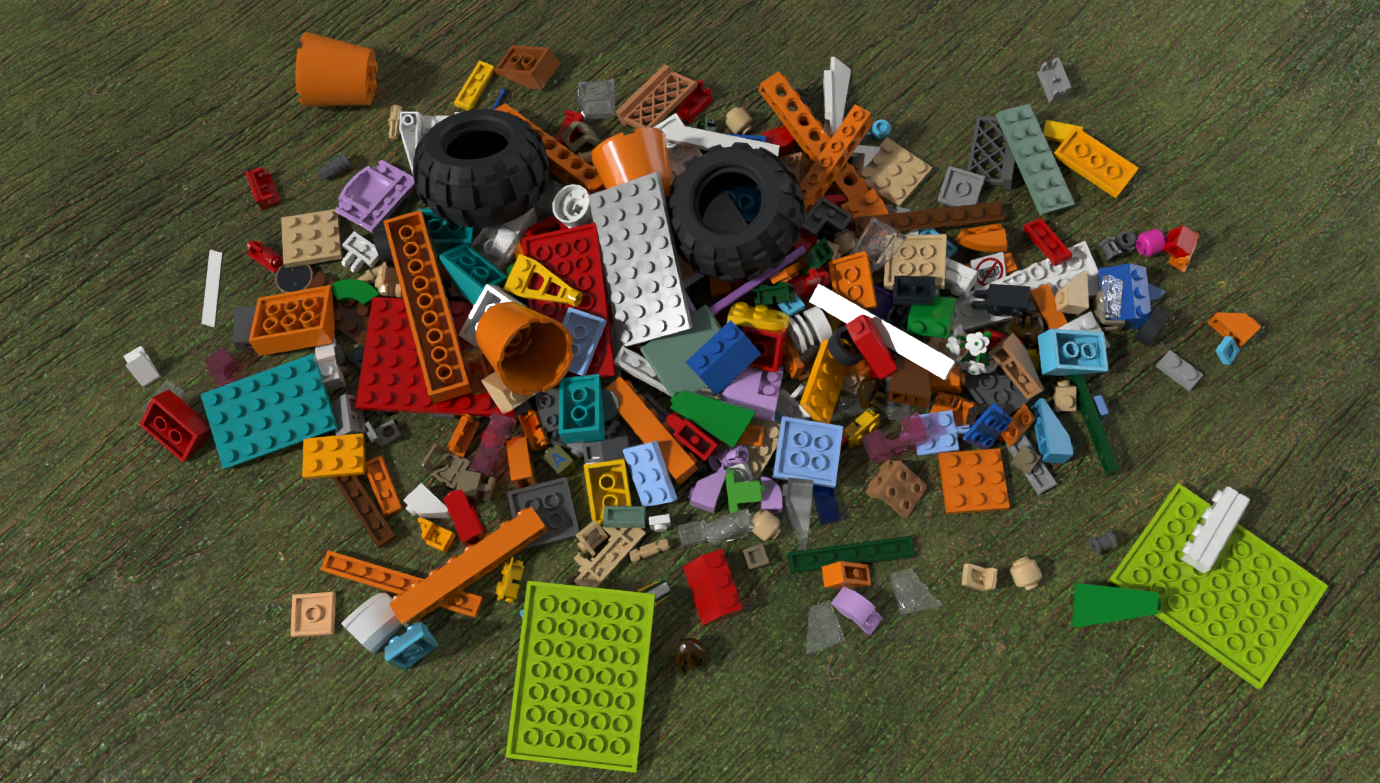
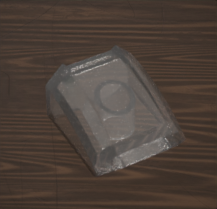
[578,79,616,121]
[853,217,907,273]
[470,224,520,272]

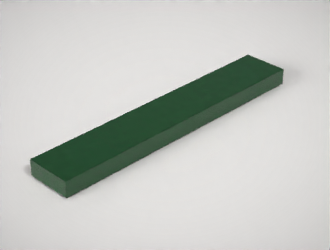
[1067,374,1119,477]
[787,535,915,574]

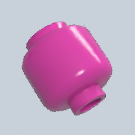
[1135,229,1167,257]

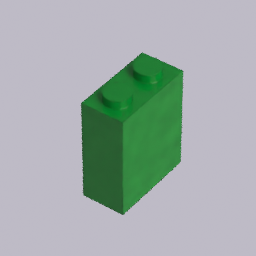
[907,296,956,338]

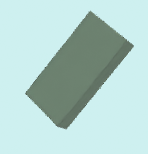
[603,506,646,528]

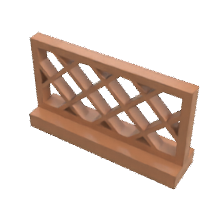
[616,64,698,128]

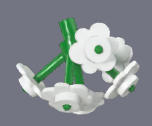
[946,325,999,375]

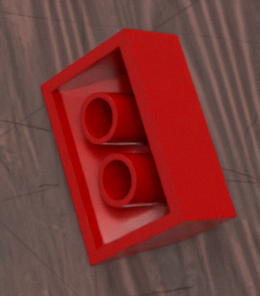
[139,389,211,463]
[683,549,743,627]

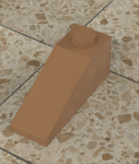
[989,333,1044,400]

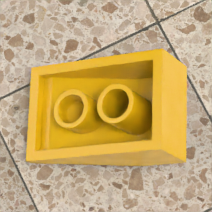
[584,457,632,524]

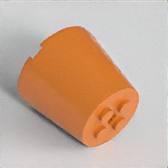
[295,32,378,107]
[591,127,673,202]
[476,301,573,396]

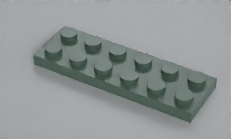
[995,104,1075,216]

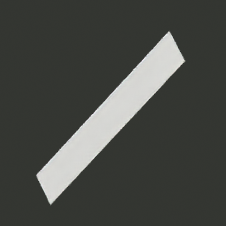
[202,250,222,327]

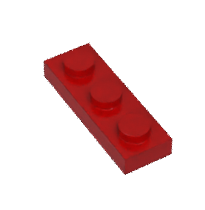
[1024,218,1073,266]

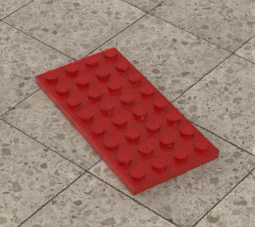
[522,223,616,389]

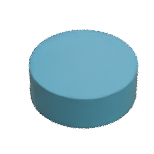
[872,120,891,139]

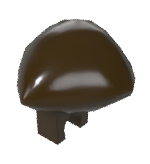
[1009,309,1044,344]
[858,377,888,410]
[675,638,710,676]

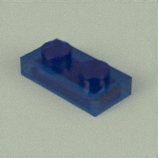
[811,484,841,526]

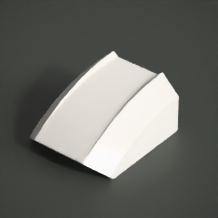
[341,593,402,654]

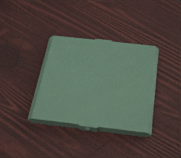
[640,305,722,397]

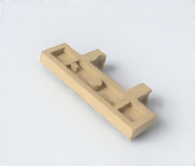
[574,527,646,588]

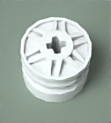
[552,184,594,228]
[787,306,833,357]

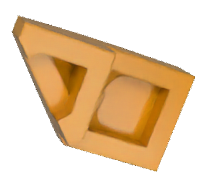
[418,517,456,553]

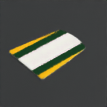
[637,579,671,606]

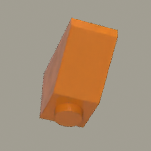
[1208,312,1261,349]
[822,561,871,589]

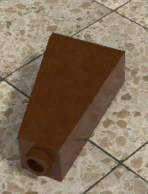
[888,330,931,408]

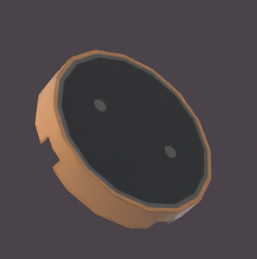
[275,264,314,293]

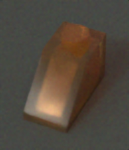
[461,346,490,395]

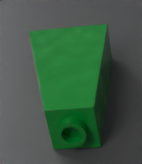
[670,389,757,448]
[1071,583,1162,627]

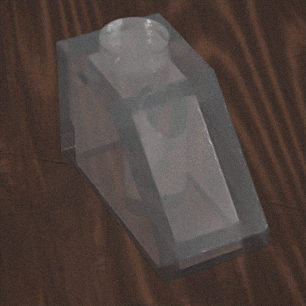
[704,508,755,546]

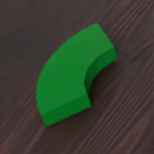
[331,279,381,307]

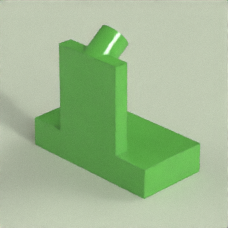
[725,467,767,514]

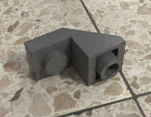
[582,435,631,464]

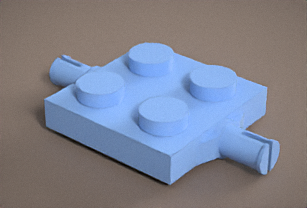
[900,410,970,457]

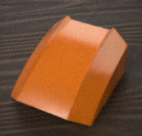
[956,223,1007,252]

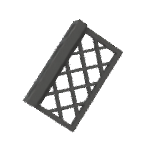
[967,116,1016,190]

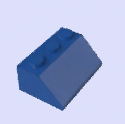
[1098,264,1151,330]
[686,320,761,396]

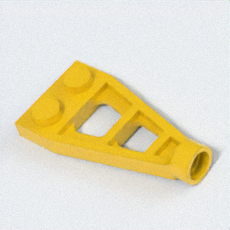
[503,254,583,307]

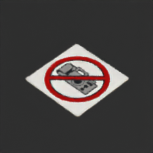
[971,252,1006,290]

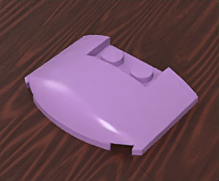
[336,160,416,233]
[720,363,784,421]

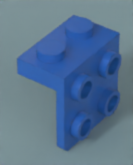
[963,403,1013,450]

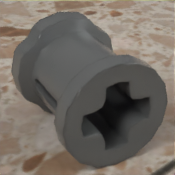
[1098,237,1124,262]
[1089,531,1118,556]

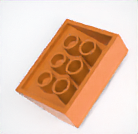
[249,285,335,356]

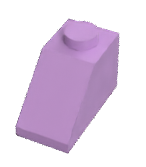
[688,469,726,513]

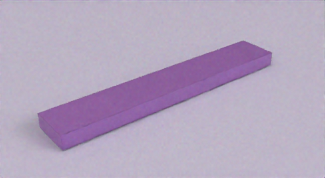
[709,245,806,316]

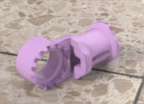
[708,445,749,472]

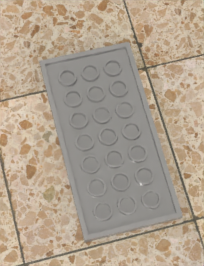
[588,172,693,348]

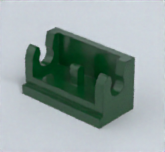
[797,237,834,276]

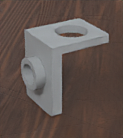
[365,419,402,448]

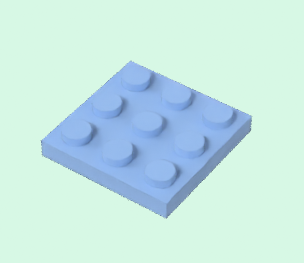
[773,416,843,488]

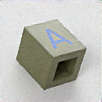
[542,444,576,478]

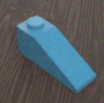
[1031,398,1074,464]

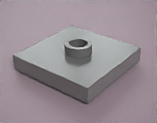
[937,166,985,207]

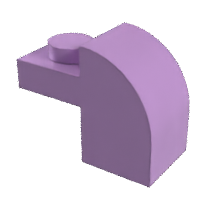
[760,477,782,514]
[831,587,883,635]

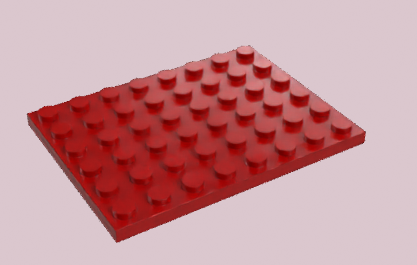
[355,297,528,418]

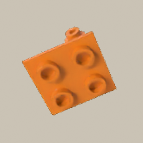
[930,391,977,439]

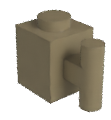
[456,468,497,503]

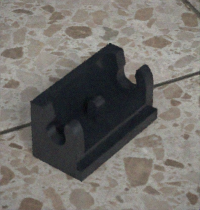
[893,276,935,305]

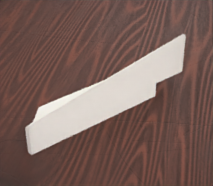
[823,57,851,137]

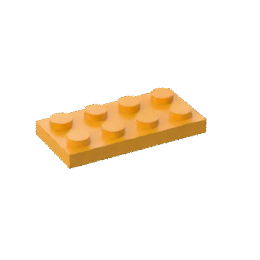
[1053,126,1139,198]
[800,339,849,424]

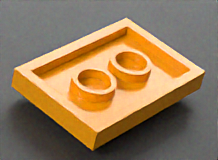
[302,433,366,479]

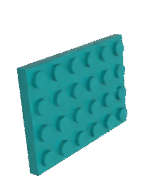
[201,354,339,470]

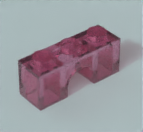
[204,346,246,388]
[470,411,517,476]
[861,412,930,463]

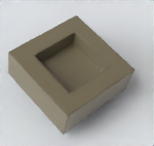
[1011,445,1041,475]
[743,543,769,571]

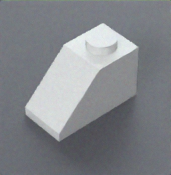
[403,483,451,519]

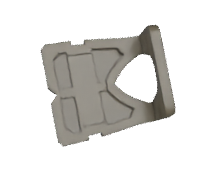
[560,121,601,152]
[1091,290,1125,332]
[421,443,471,490]

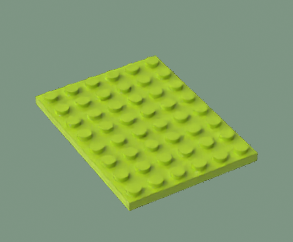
[1108,483,1328,689]
[505,581,656,773]

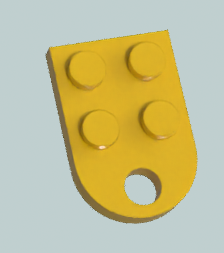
[727,302,790,330]

